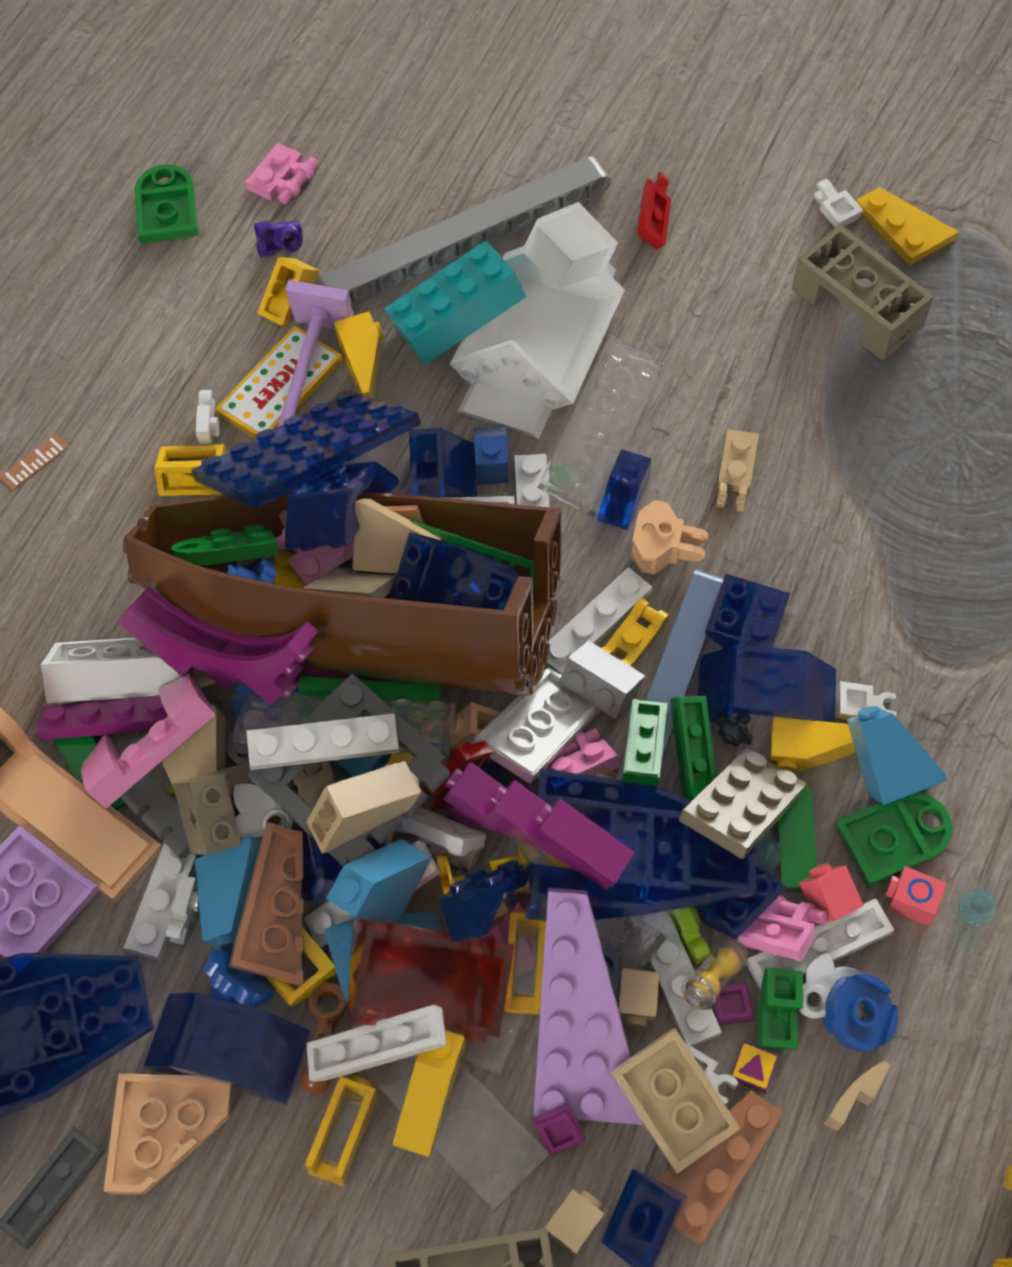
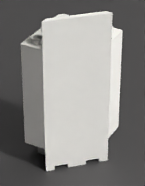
[450,202,625,439]

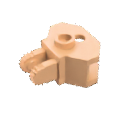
[631,500,708,575]

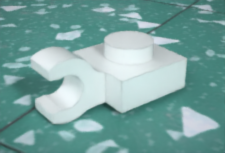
[814,179,863,228]

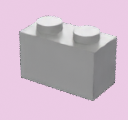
[559,640,645,719]

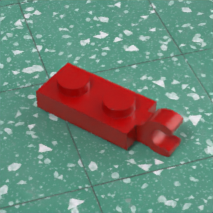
[637,172,671,250]
[422,740,493,811]

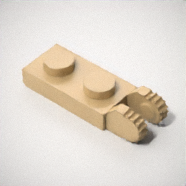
[716,429,759,512]

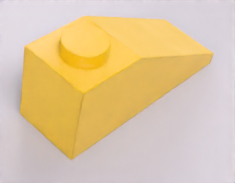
[334,311,384,411]
[768,717,856,774]
[392,1030,467,1158]

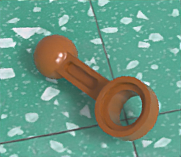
[301,983,347,1094]

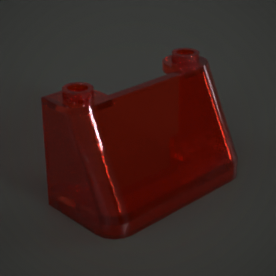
[347,918,515,1042]

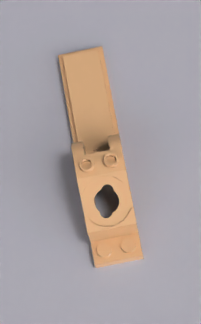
[0,708,162,903]

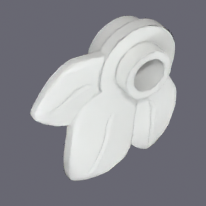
[233,783,293,839]
[799,953,863,1019]

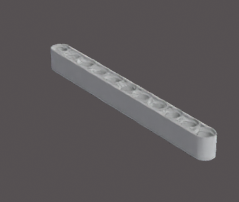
[313,156,611,307]

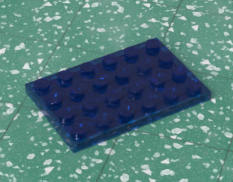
[191,390,421,509]

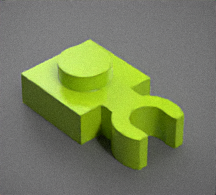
[667,896,711,965]

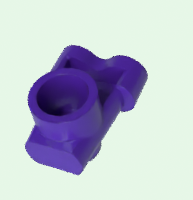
[254,221,303,257]

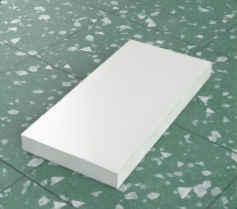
[473,667,601,784]

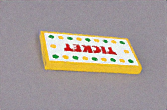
[215,326,343,445]

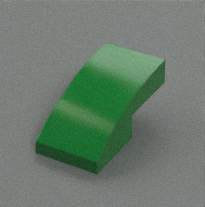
[757,967,803,1051]

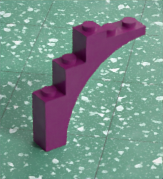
[118,587,318,705]
[443,762,635,890]

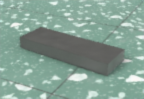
[0,1127,105,1250]

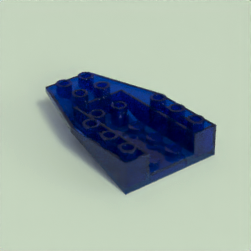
[0,953,154,1118]

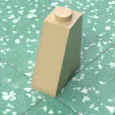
[353,498,446,576]
[162,704,226,785]
[306,761,421,854]

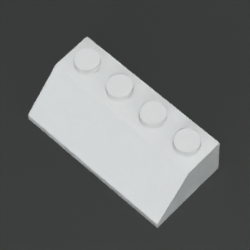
[41,638,186,705]

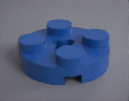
[823,974,898,1051]

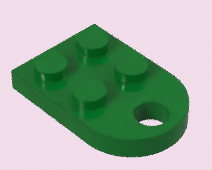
[135,165,199,244]
[171,524,279,566]
[834,792,952,888]

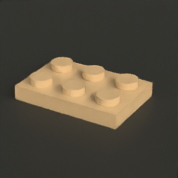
[610,1028,741,1174]

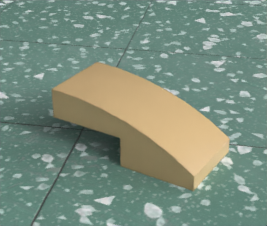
[824,1061,891,1132]

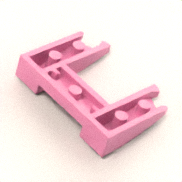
[81,672,216,809]

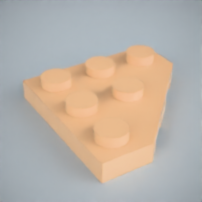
[103,1073,234,1195]

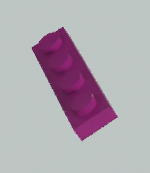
[36,695,168,741]

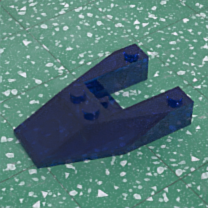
[525,769,756,921]

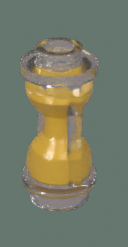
[681,938,748,1010]

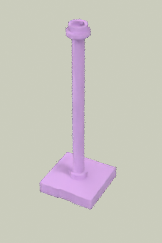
[261,279,355,474]

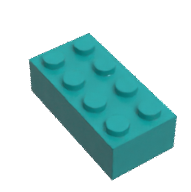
[384,241,526,365]

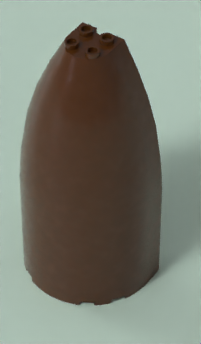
[123,491,562,696]

